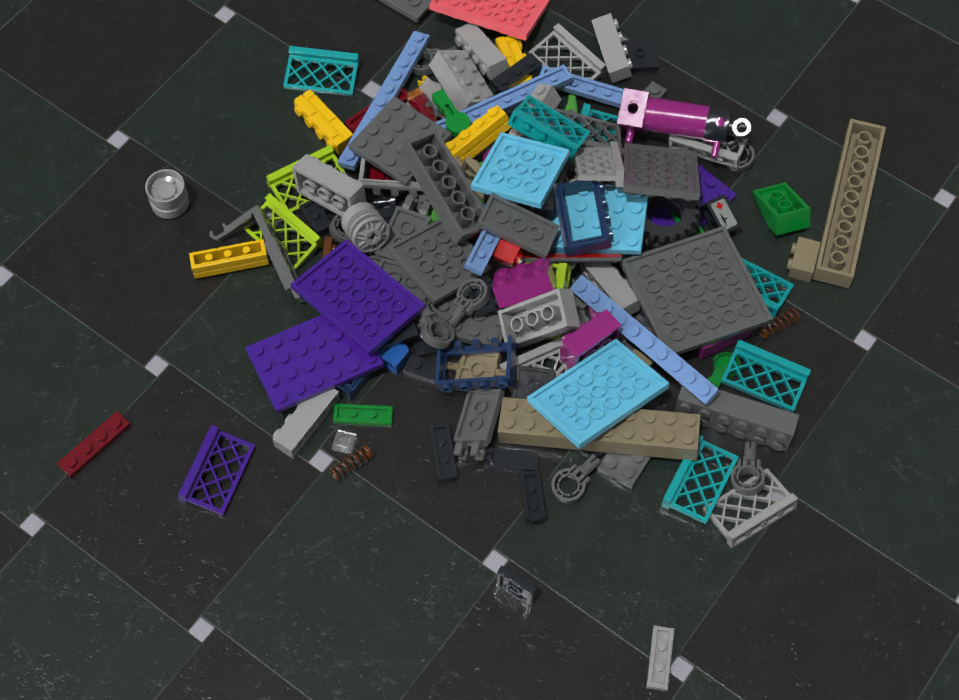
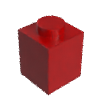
[492,238,524,268]

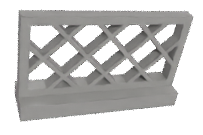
[528,23,607,97]
[669,125,752,169]
[574,142,625,187]
[499,336,569,394]
[703,468,798,549]

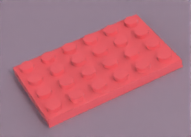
[429,0,549,41]

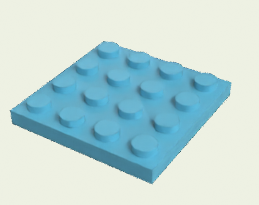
[471,132,570,209]

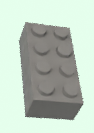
[429,50,494,112]
[292,154,366,217]
[498,288,580,349]

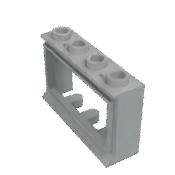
[359,157,423,197]

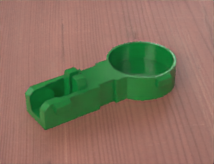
[432,89,471,137]
[707,352,741,389]

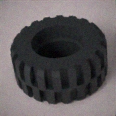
[643,196,700,251]

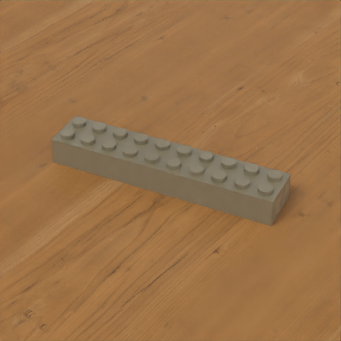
[812,118,886,288]
[498,397,700,461]

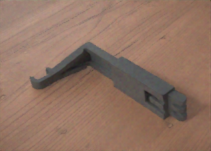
[209,205,306,302]

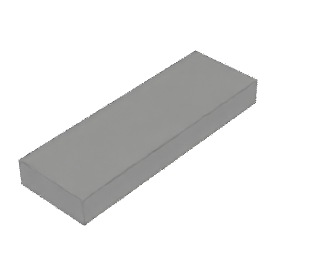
[646,625,674,691]

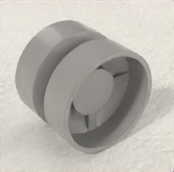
[145,169,189,219]

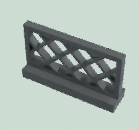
[553,108,624,158]

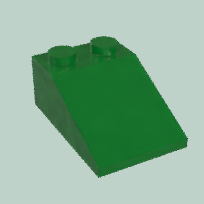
[752,182,811,236]

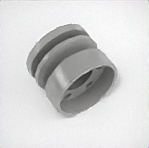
[341,202,390,252]

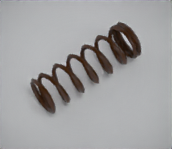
[758,308,800,339]
[330,444,373,481]

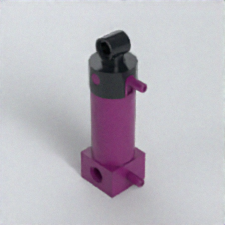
[617,88,751,158]

